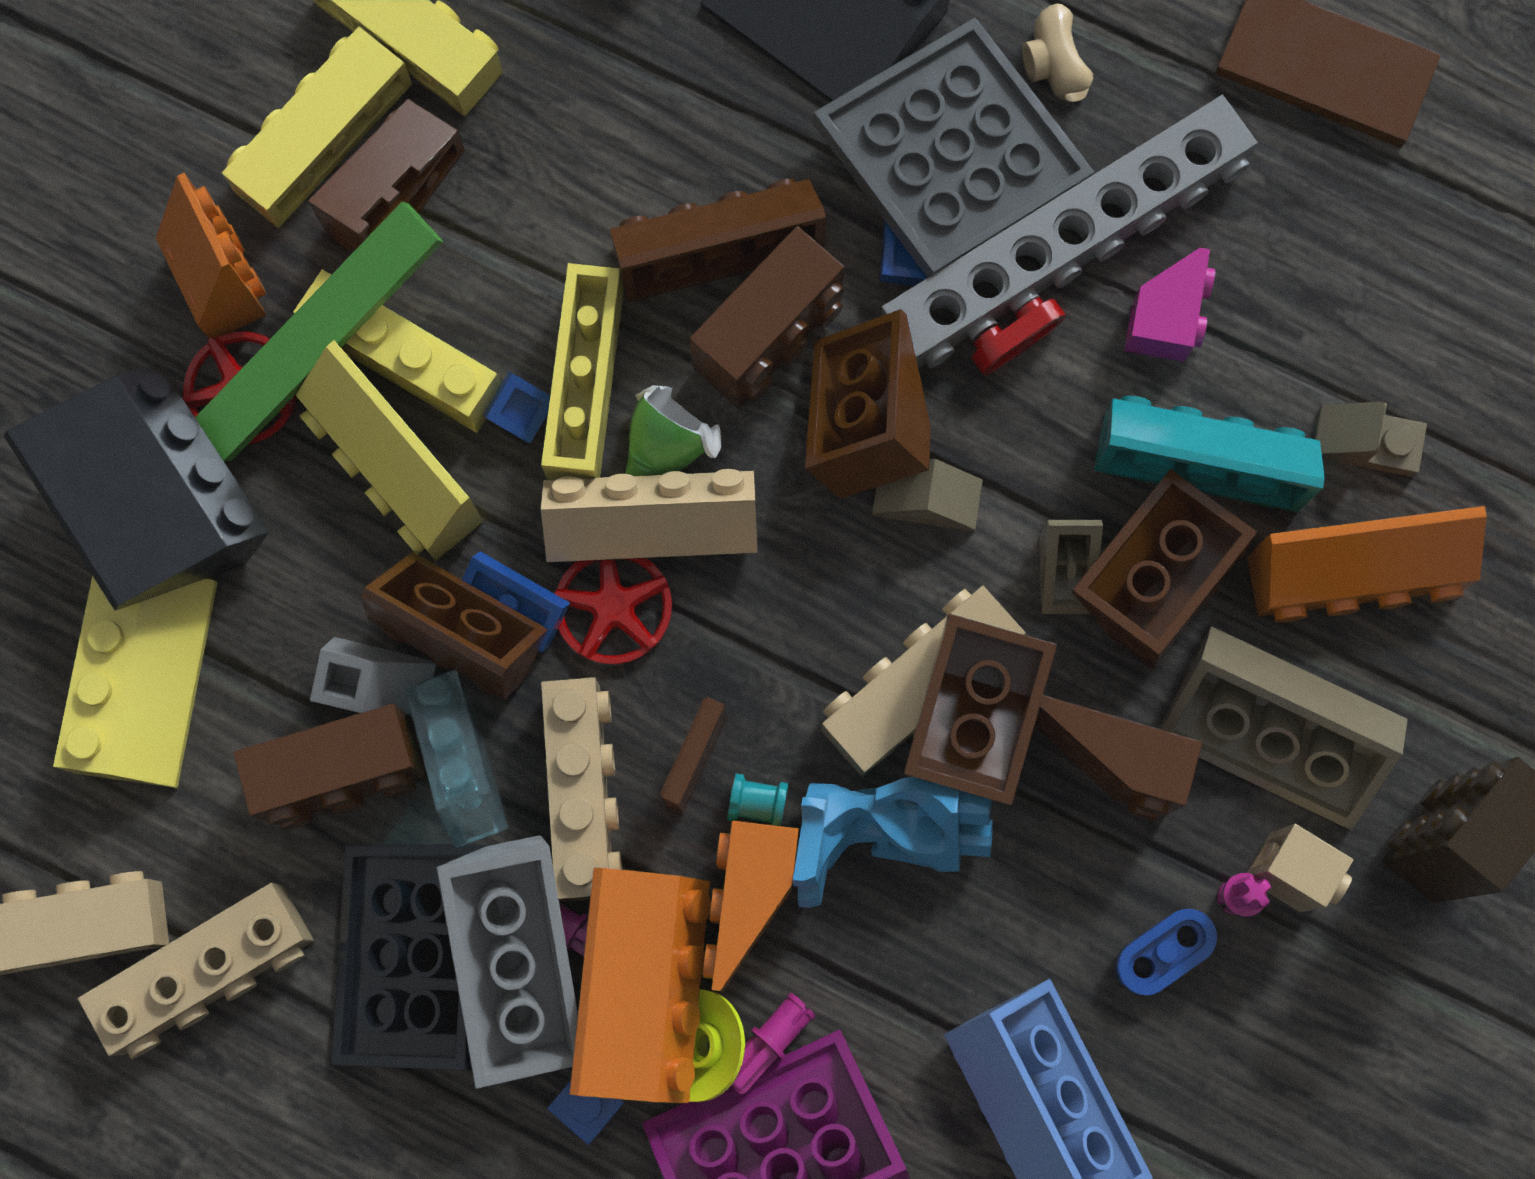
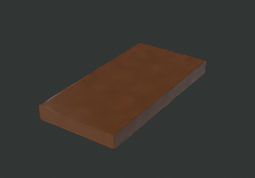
[1215,0,1441,148]

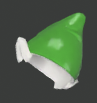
[625,385,721,476]

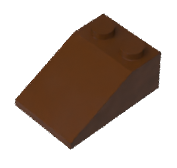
[805,309,931,499]
[904,614,1057,805]
[1034,695,1202,821]

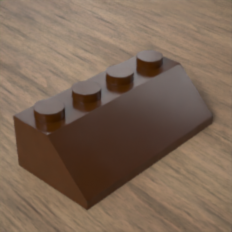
[610,179,826,302]

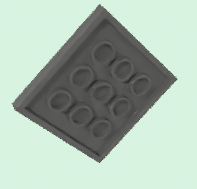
[811,17,1095,278]

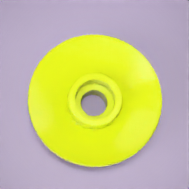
[689,990,745,1102]

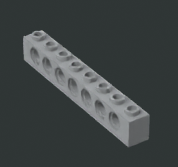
[881,94,1258,369]

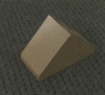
[872,459,982,532]
[1039,520,1103,614]

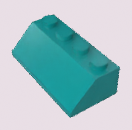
[1094,396,1325,513]

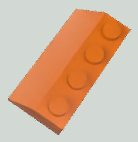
[1247,506,1487,623]
[570,867,711,1103]

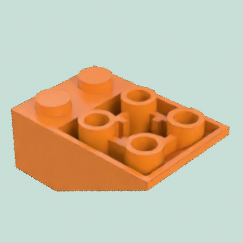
[156,173,267,339]
[703,821,799,992]

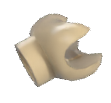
[1022,3,1093,102]

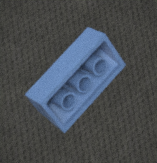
[944,979,1153,1179]

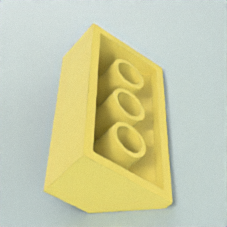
[296,340,484,561]
[53,576,217,788]

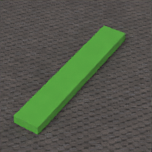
[195,202,444,461]

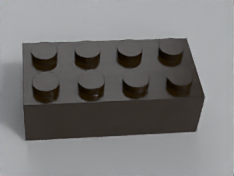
[1382,757,1535,903]

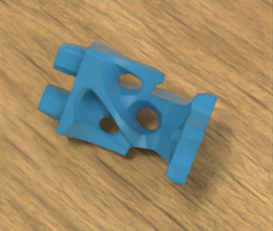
[793,776,993,908]

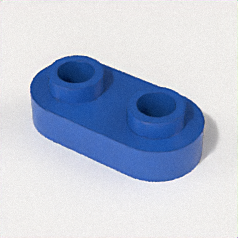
[1115,909,1217,995]

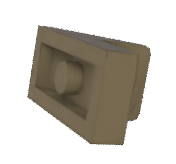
[1314,402,1427,478]

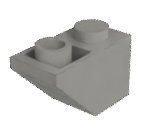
[310,637,437,714]

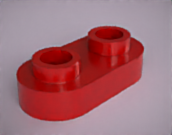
[971,297,1067,376]

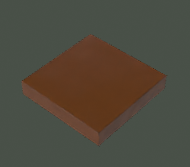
[660,697,727,815]

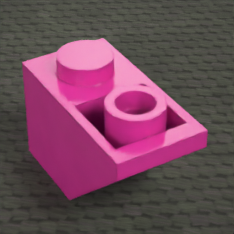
[1124,248,1215,362]

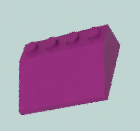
[642,1029,910,1179]

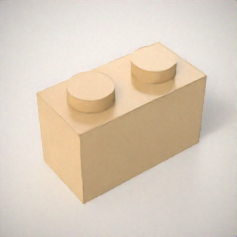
[1247,824,1354,912]

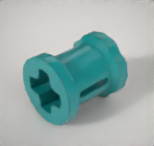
[727,773,789,826]

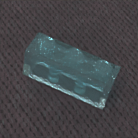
[405,670,508,848]

